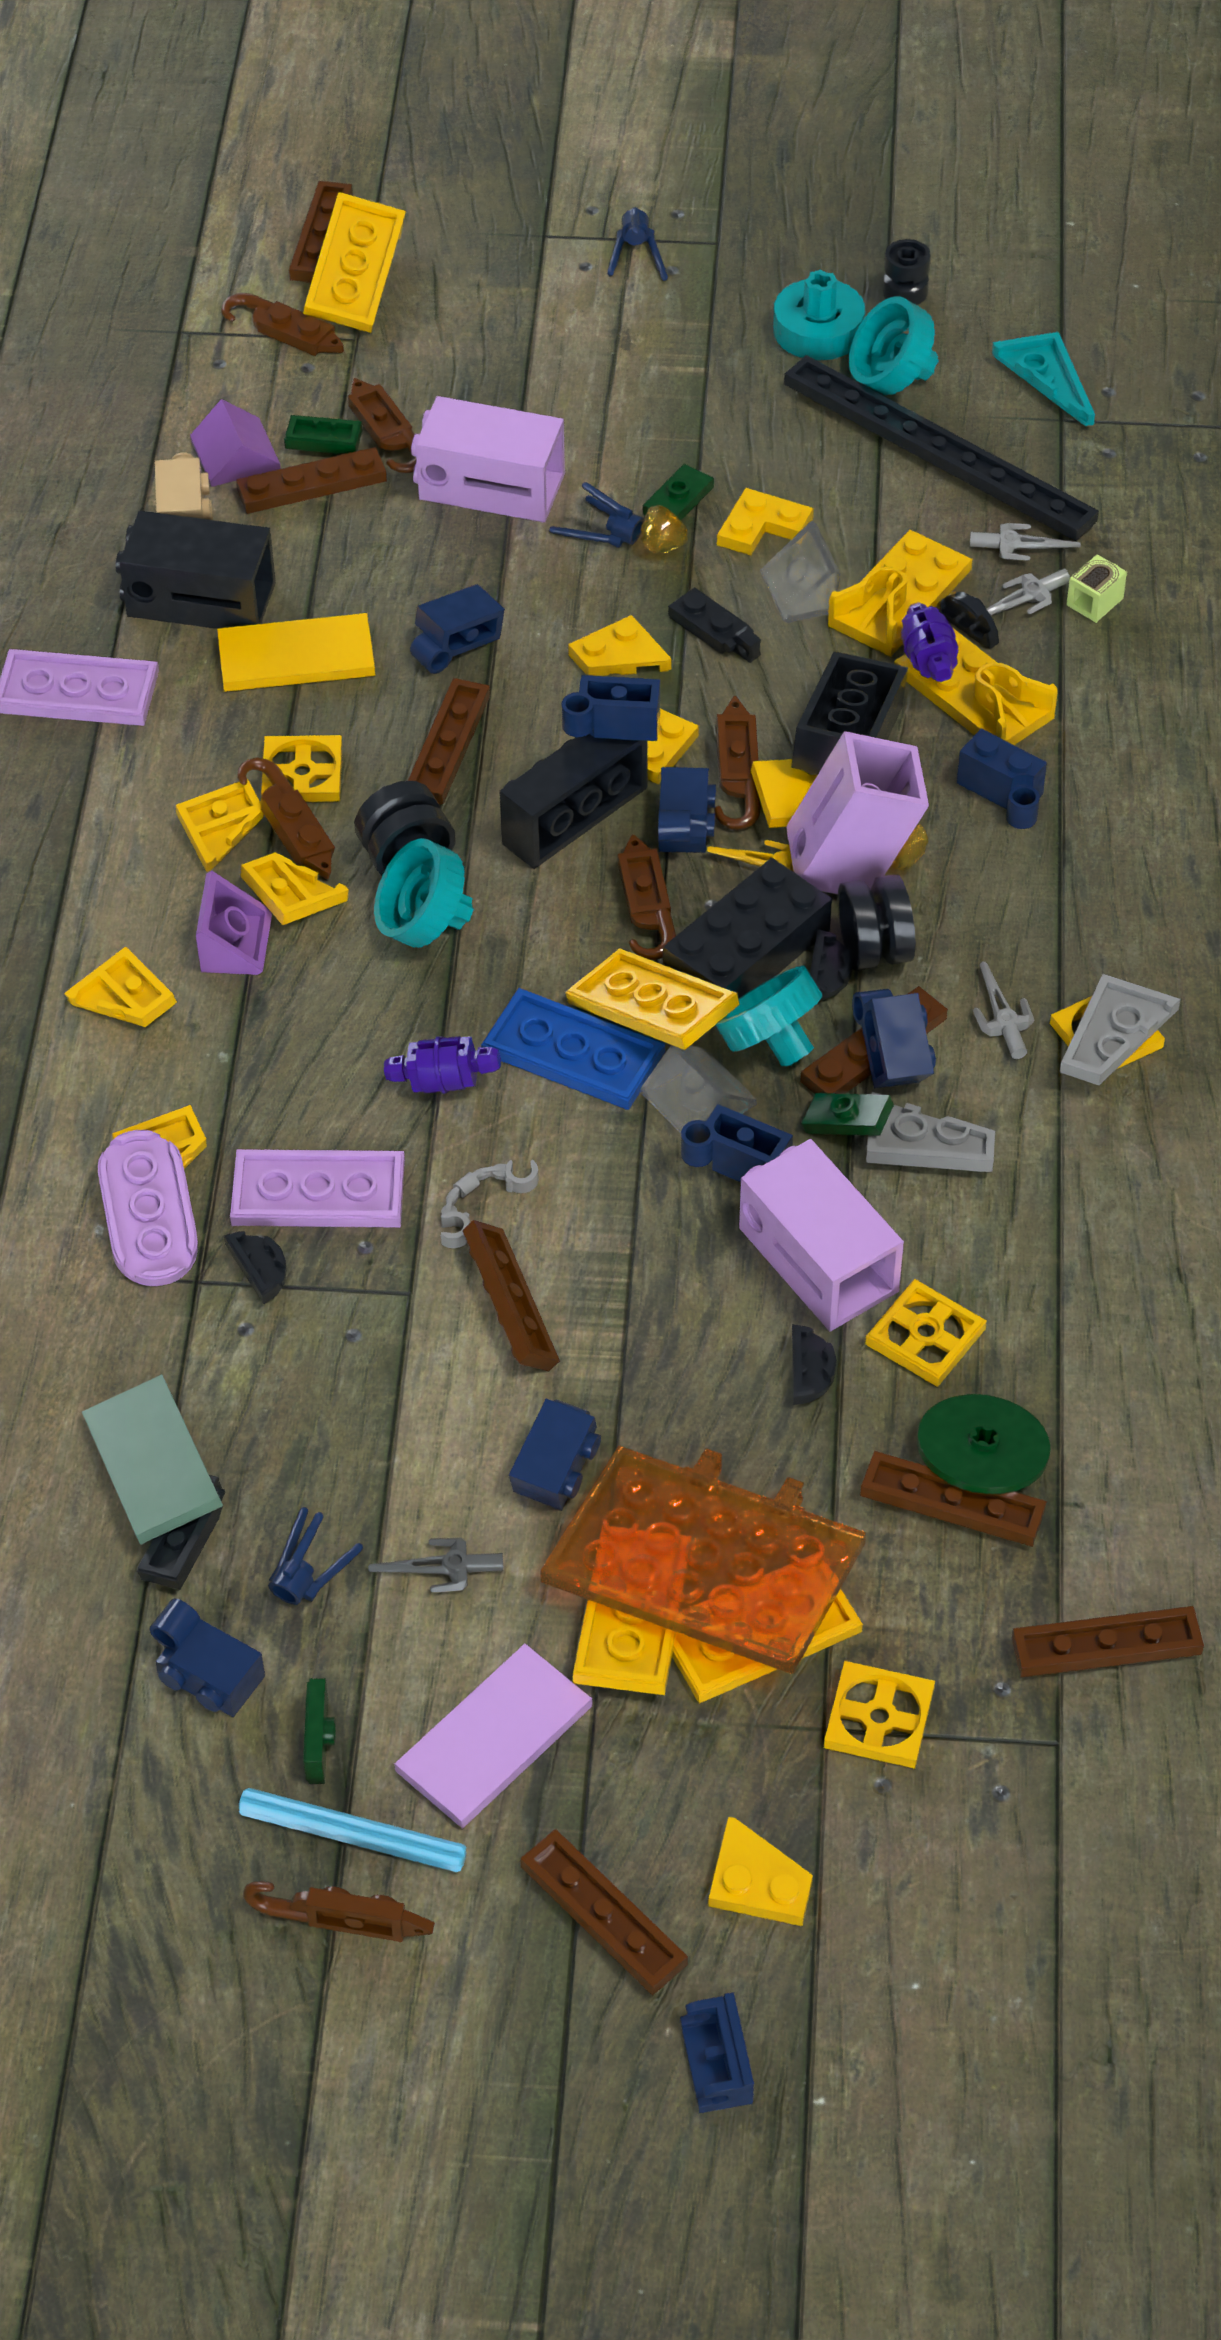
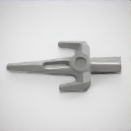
[970,523,1081,560]
[987,569,1070,615]
[973,961,1035,1059]

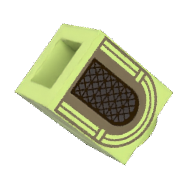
[1066,555,1127,623]

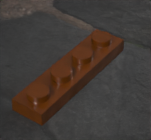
[289,181,353,283]
[236,447,387,514]
[408,678,490,805]
[800,986,948,1094]
[462,1220,560,1372]
[860,1451,1047,1547]
[1012,1606,1204,1677]
[520,1829,688,1996]

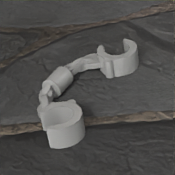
[441,1160,539,1248]

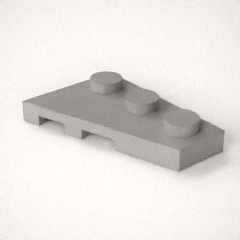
[1060,974,1181,1085]
[866,1092,995,1172]

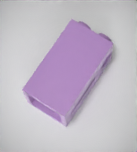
[411,396,565,522]
[786,731,929,894]
[739,1139,904,1332]

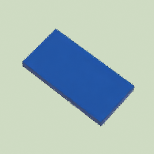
[481,988,665,1110]

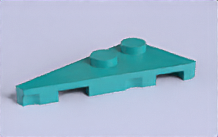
[992,332,1095,426]

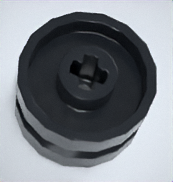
[354,781,456,876]
[837,874,916,971]

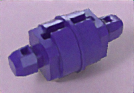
[901,602,958,682]
[384,1036,501,1094]

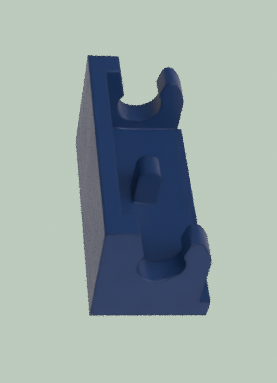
[680,1992,754,2113]

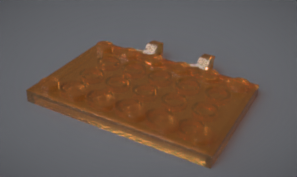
[540,1445,866,1675]

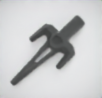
[368,1538,503,1592]

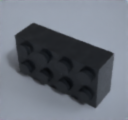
[791,651,908,775]
[500,733,648,869]
[663,857,832,999]

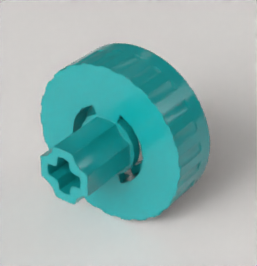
[773,270,865,360]
[849,297,939,395]
[374,838,474,948]
[715,966,822,1067]

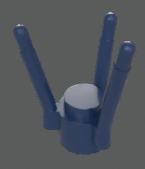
[607,207,668,281]
[549,482,644,548]
[268,1507,363,1605]

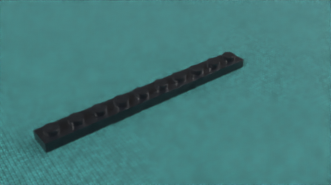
[784,355,1099,541]

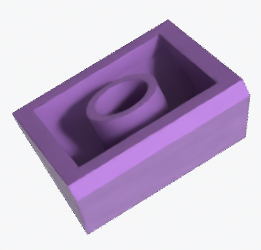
[190,399,281,487]
[196,870,272,975]

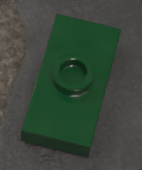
[284,415,363,454]
[643,464,714,529]
[801,1093,894,1136]
[303,1678,336,1784]

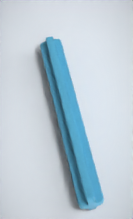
[239,1788,467,1872]

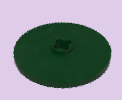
[917,1394,1051,1494]

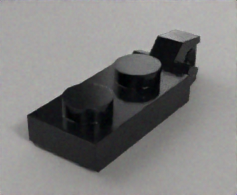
[668,587,761,663]
[137,1475,225,1590]

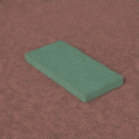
[82,1375,223,1545]

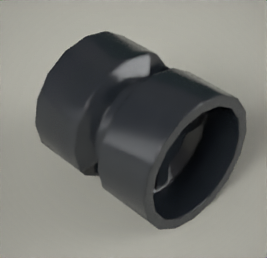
[883,239,931,305]

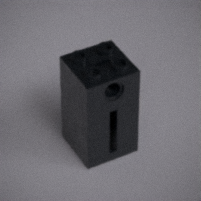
[115,510,276,629]

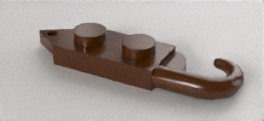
[221,293,344,356]
[348,378,417,473]
[714,696,761,830]
[237,757,335,880]
[618,835,676,960]
[243,1881,435,1942]

